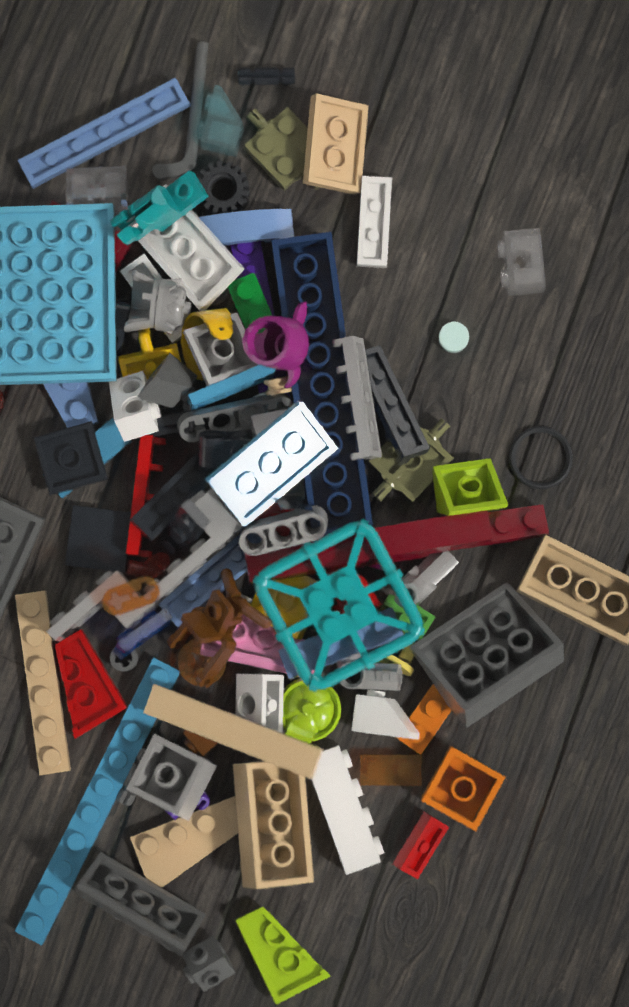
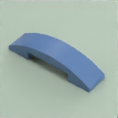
[199,209,294,245]

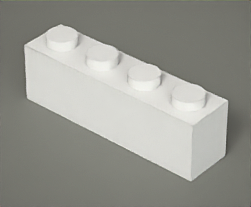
[312,745,384,875]

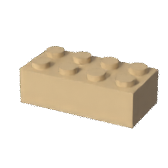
[516,535,629,646]
[233,761,314,889]

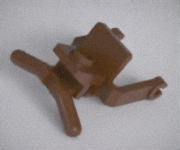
[167,568,272,688]

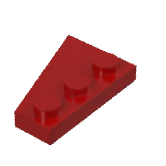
[55,629,128,739]

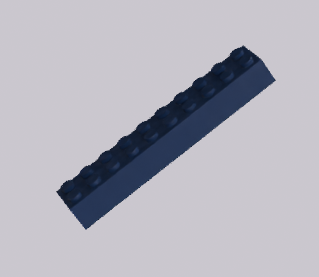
[272,232,373,538]

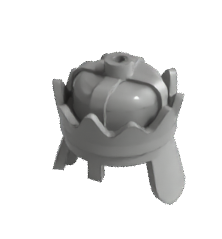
[124,270,191,334]

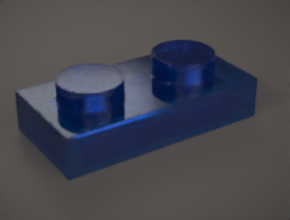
[113,608,173,660]

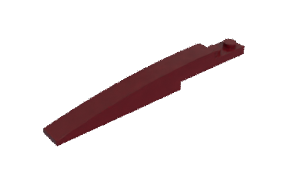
[244,504,549,584]

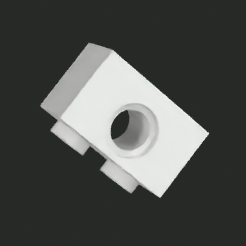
[236,674,284,733]

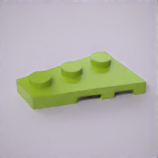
[235,906,331,1005]

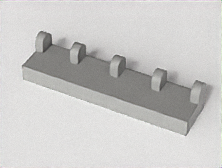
[332,336,382,461]

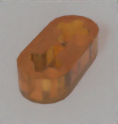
[102,577,161,616]

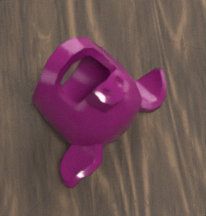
[242,301,309,389]

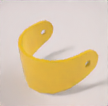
[181,308,233,381]

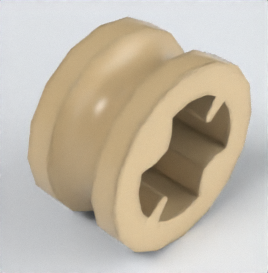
[263,376,292,396]

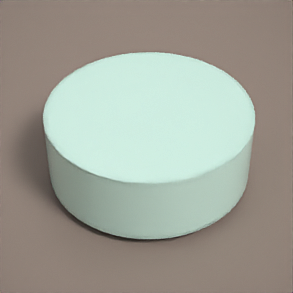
[439,322,469,353]

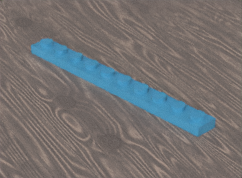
[15,658,181,945]

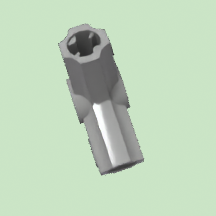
[394,551,459,608]
[336,653,403,691]

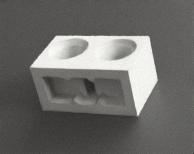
[109,371,161,442]

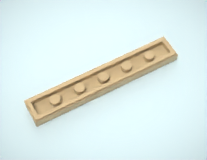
[143,684,324,779]

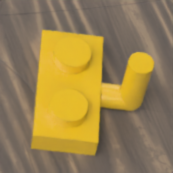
[118,328,181,380]

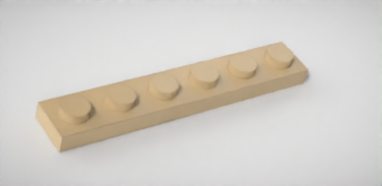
[15,591,71,775]

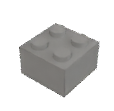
[126,734,217,821]

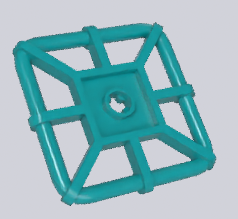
[252,519,425,692]

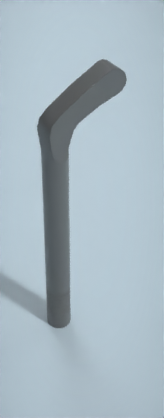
[152,41,208,181]

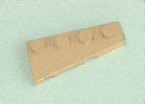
[130,796,238,888]

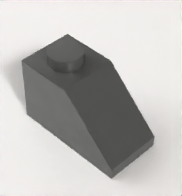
[138,353,197,408]

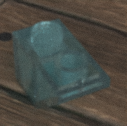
[197,85,244,157]

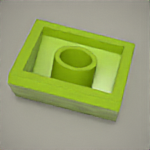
[432,458,508,516]

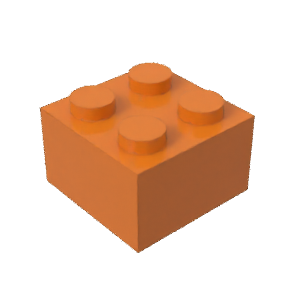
[421,746,505,831]

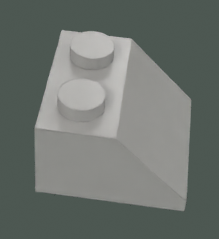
[183,313,259,386]

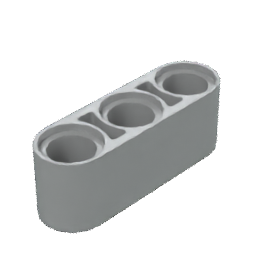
[239,506,328,556]

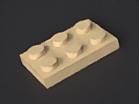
[303,93,368,195]

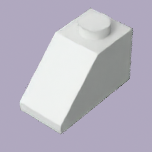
[352,690,420,739]

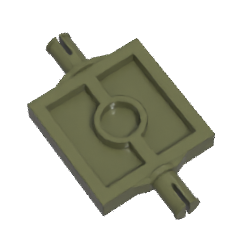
[244,107,319,191]
[368,418,454,503]

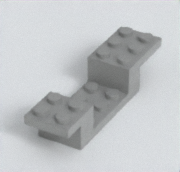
[47,488,243,642]

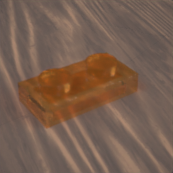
[360,754,421,786]

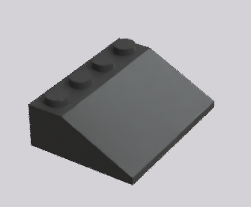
[410,582,564,728]

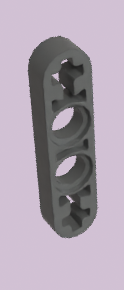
[177,393,293,442]

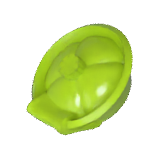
[283,679,341,744]

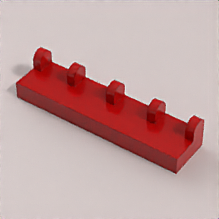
[126,434,166,558]

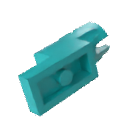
[110,170,209,245]

